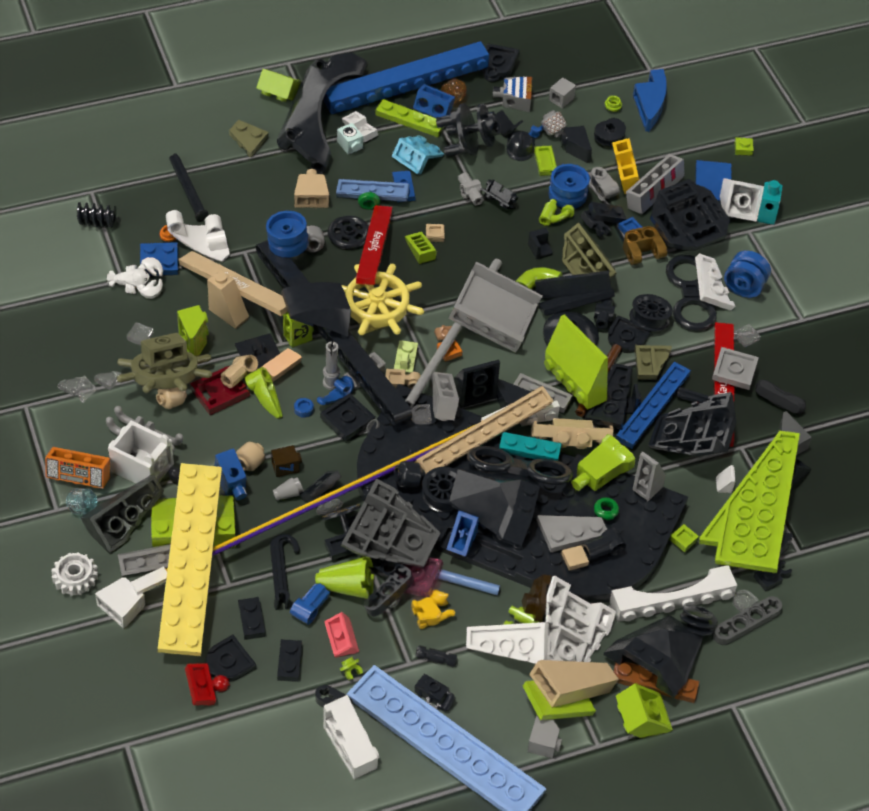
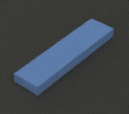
[336,179,410,201]

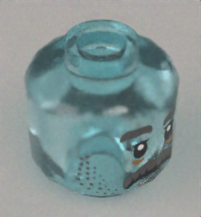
[66,488,98,515]

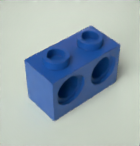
[413,84,455,118]

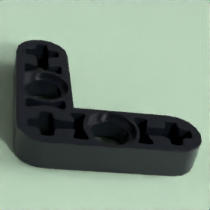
[364,557,414,616]

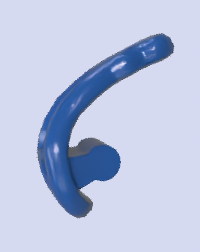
[317,376,354,405]

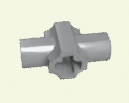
[458,173,484,206]

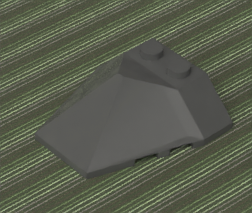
[341,479,440,568]

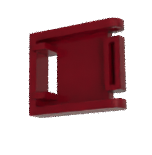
[190,366,250,415]

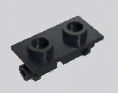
[481,179,518,209]

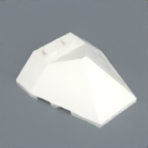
[546,576,616,662]

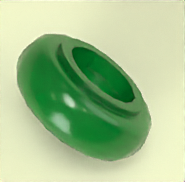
[358,192,380,210]
[594,497,619,520]

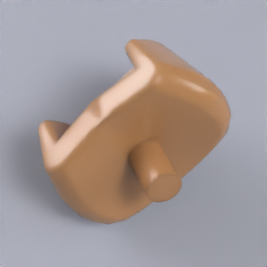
[434,325,452,341]

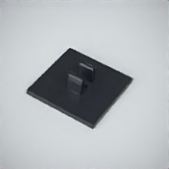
[235,333,280,370]

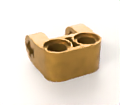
[623,226,667,265]

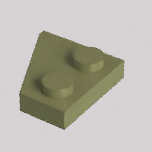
[634,345,672,380]

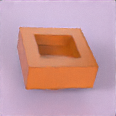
[437,340,463,362]

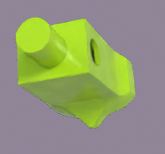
[571,434,635,491]

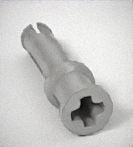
[323,342,340,390]

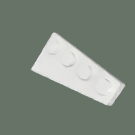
[466,622,548,664]

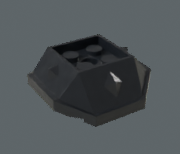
[650,179,730,251]

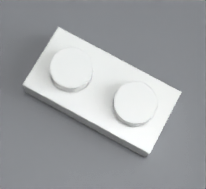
[520,400,560,426]

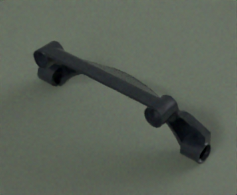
[277,52,368,174]

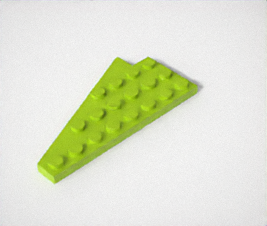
[699,431,800,573]

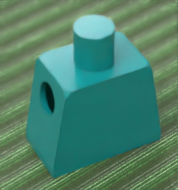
[757,180,783,225]

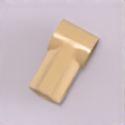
[221,355,258,388]

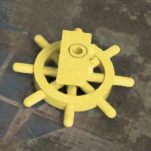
[342,264,424,335]

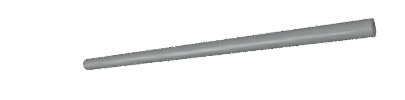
[405,259,502,408]

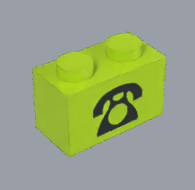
[283,312,314,348]

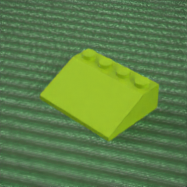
[544,315,608,409]
[151,495,236,548]

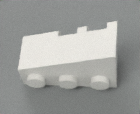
[324,695,379,779]

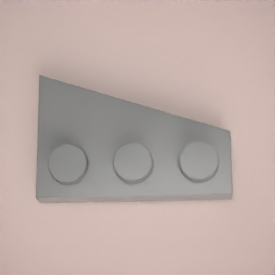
[537,515,607,552]

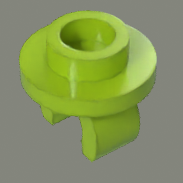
[339,657,363,680]

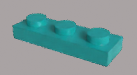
[499,432,561,461]

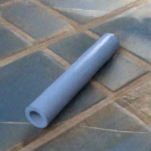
[438,569,500,595]

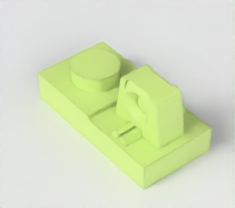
[394,340,418,375]

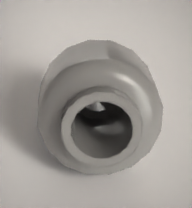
[305,225,325,253]

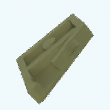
[229,119,269,158]

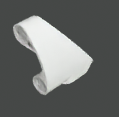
[166,210,230,263]

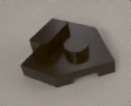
[522,574,551,622]

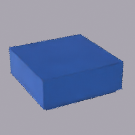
[618,217,642,235]

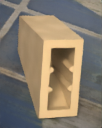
[207,270,249,329]

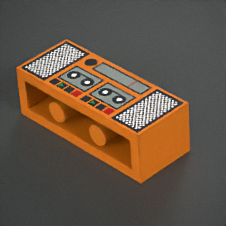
[45,447,110,488]

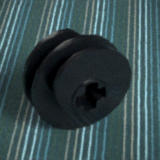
[594,118,626,146]
[680,605,718,636]

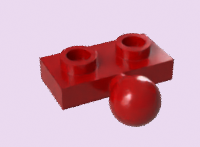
[185,663,229,705]

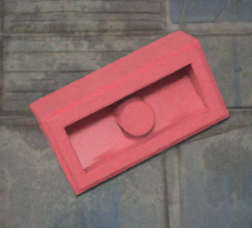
[324,612,359,658]

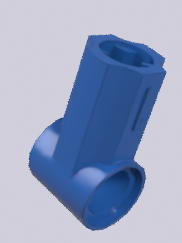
[290,583,330,625]

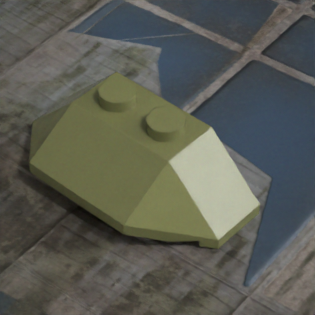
[562,223,617,279]

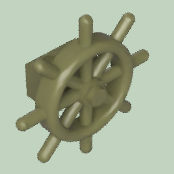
[117,332,212,393]

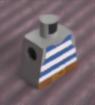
[493,77,532,112]

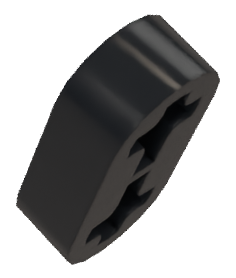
[315,685,353,708]

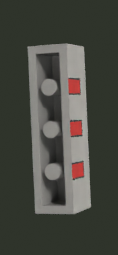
[626,154,685,214]

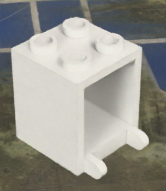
[108,420,174,484]

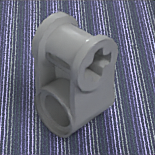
[589,167,620,201]

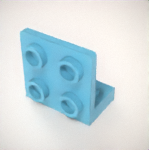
[392,135,444,174]

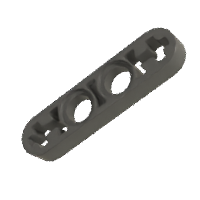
[713,596,782,645]

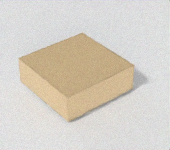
[426,224,444,242]
[562,545,589,571]

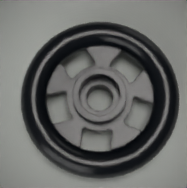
[328,216,369,250]

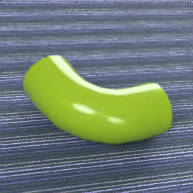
[516,267,563,290]

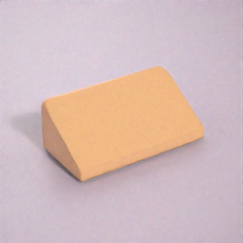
[260,348,302,382]

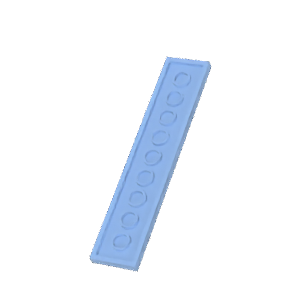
[347,665,546,811]

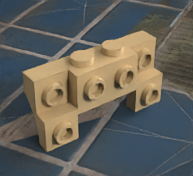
[531,418,613,449]

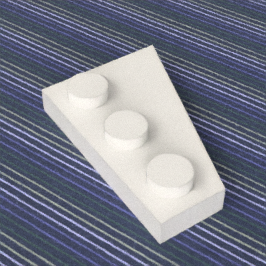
[695,254,735,310]

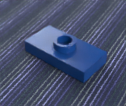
[392,171,415,202]

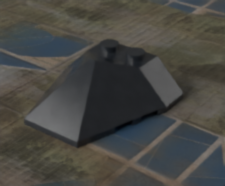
[648,392,737,456]
[448,469,540,548]
[604,615,704,698]

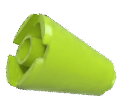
[315,557,374,599]

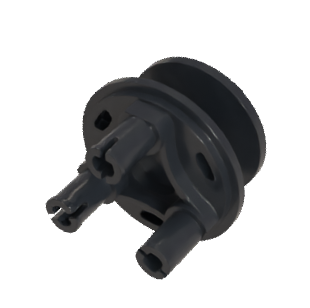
[436,103,501,157]

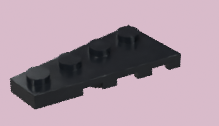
[586,363,633,430]

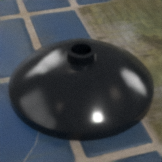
[543,311,599,346]

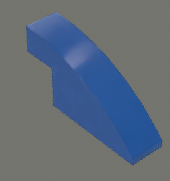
[633,69,666,132]

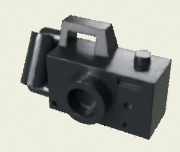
[415,673,456,711]

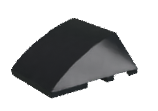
[281,282,351,339]

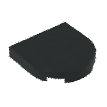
[608,315,651,353]
[205,635,257,682]

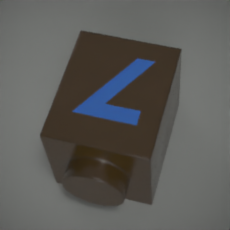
[271,445,302,477]

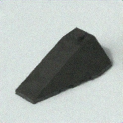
[80,474,164,553]

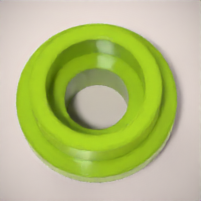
[605,96,622,112]

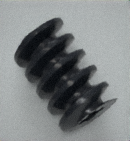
[77,202,117,228]

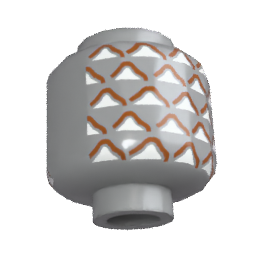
[541,110,567,137]

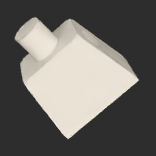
[95,578,145,629]

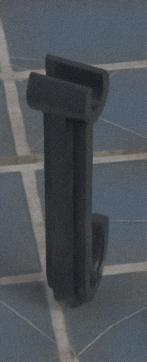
[270,534,299,610]

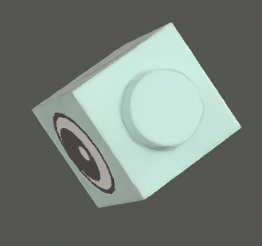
[337,123,363,154]

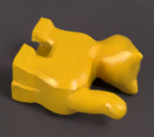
[411,590,455,629]

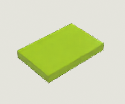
[523,681,596,720]

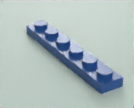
[616,362,691,449]

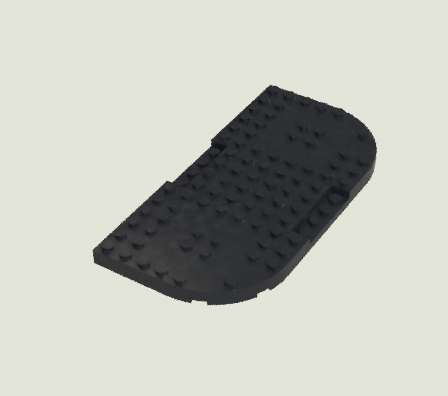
[357,384,688,604]

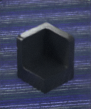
[528,228,553,259]

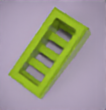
[405,232,436,264]

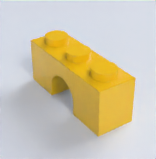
[612,138,639,194]

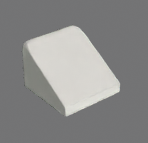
[716,465,735,493]

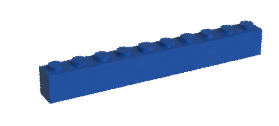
[324,41,489,114]

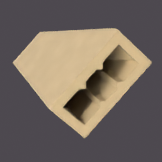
[530,660,619,708]

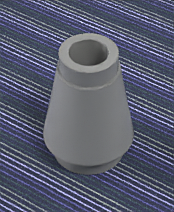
[272,477,304,501]

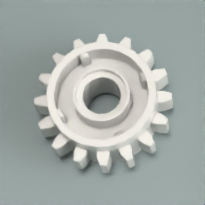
[51,552,98,596]

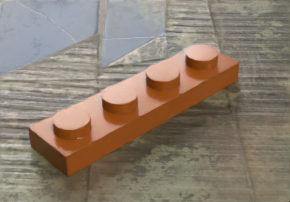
[613,662,699,703]

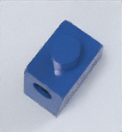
[214,448,247,500]

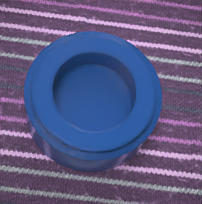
[294,398,314,417]

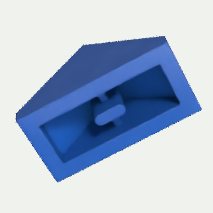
[446,510,479,556]

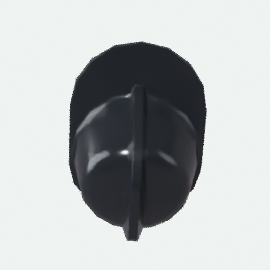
[506,130,535,161]

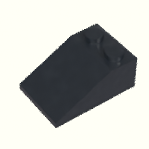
[454,359,500,408]

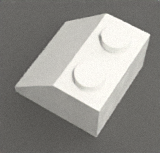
[720,179,764,221]

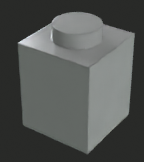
[549,78,576,108]

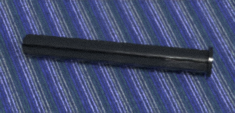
[169,153,209,221]

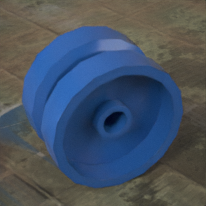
[548,164,590,209]
[266,211,309,258]
[724,250,771,298]

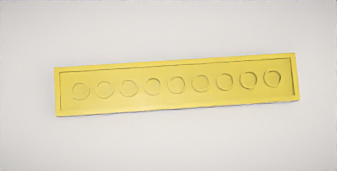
[158,463,222,656]

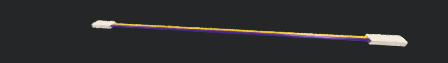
[131,405,509,595]

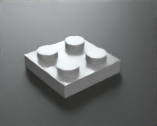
[712,347,759,390]

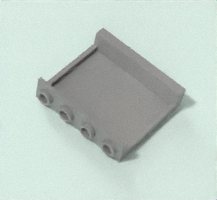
[448,262,542,353]

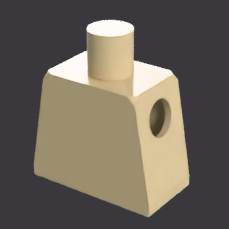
[294,169,329,208]

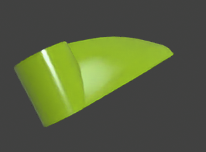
[245,367,283,419]

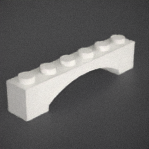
[610,565,737,622]

